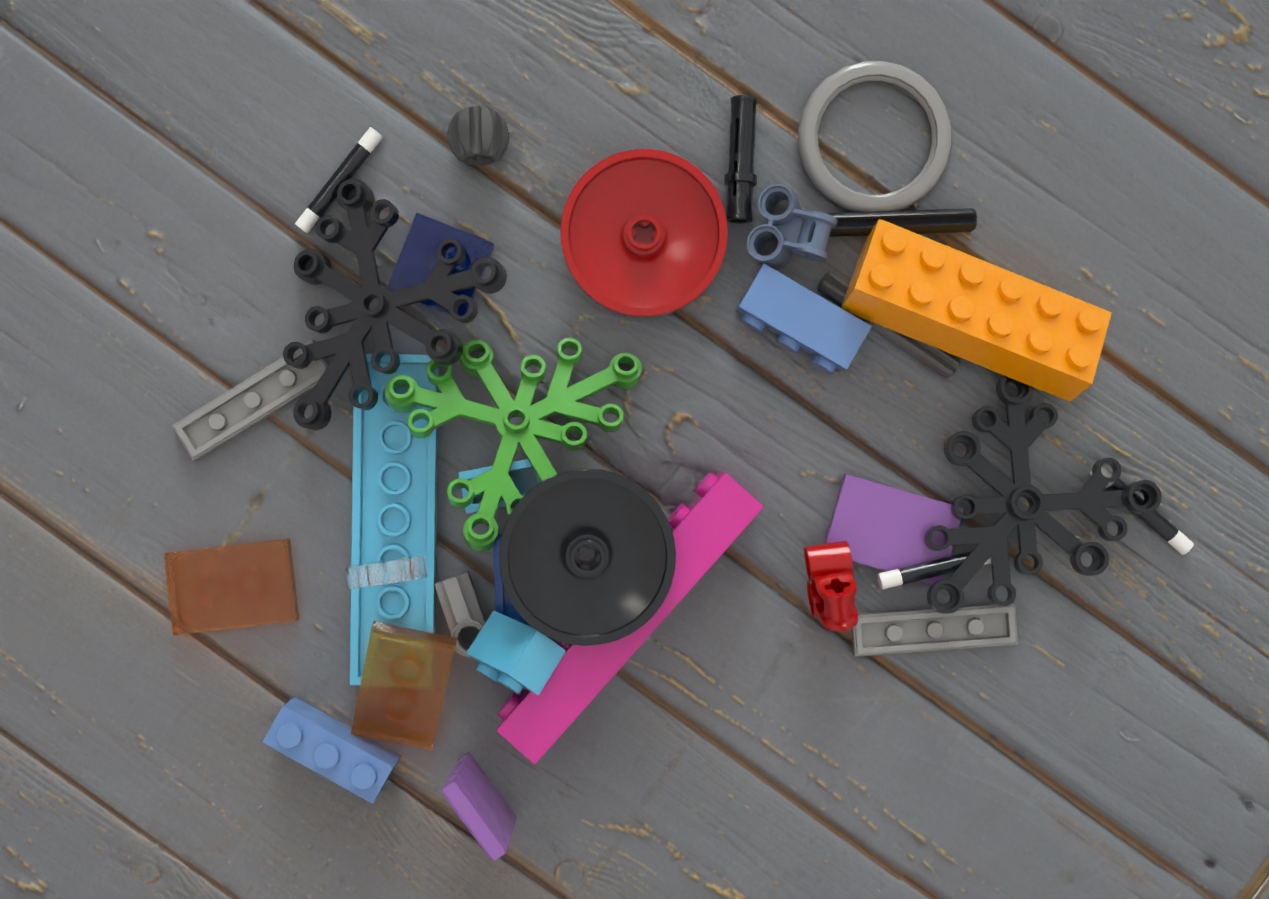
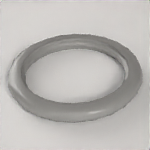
[798,61,952,212]

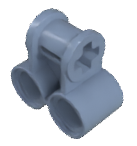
[747,184,838,270]

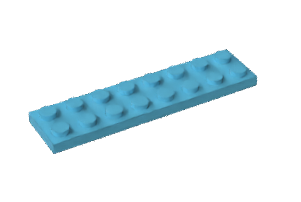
[350,354,439,686]

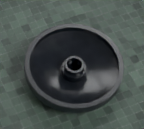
[499,469,676,646]

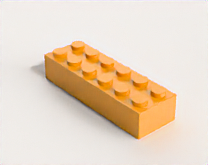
[841,219,1112,402]

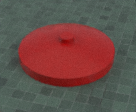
[561,149,728,318]

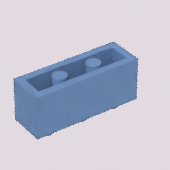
[735,264,872,374]
[262,697,401,804]

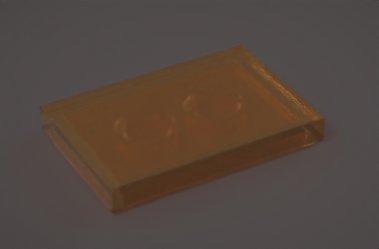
[164,538,299,635]
[351,621,457,750]

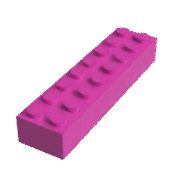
[496,471,764,765]

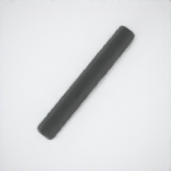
[817,271,961,378]

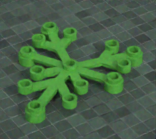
[385,338,642,552]

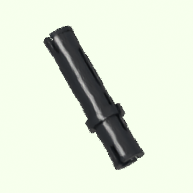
[724,95,757,224]

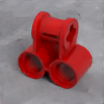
[804,540,858,631]

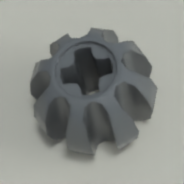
[447,106,510,166]

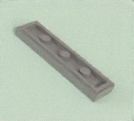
[172,339,329,461]
[851,603,1018,657]

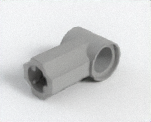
[434,571,487,658]

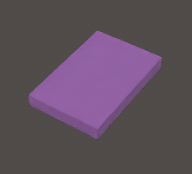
[824,474,964,584]
[441,752,517,861]

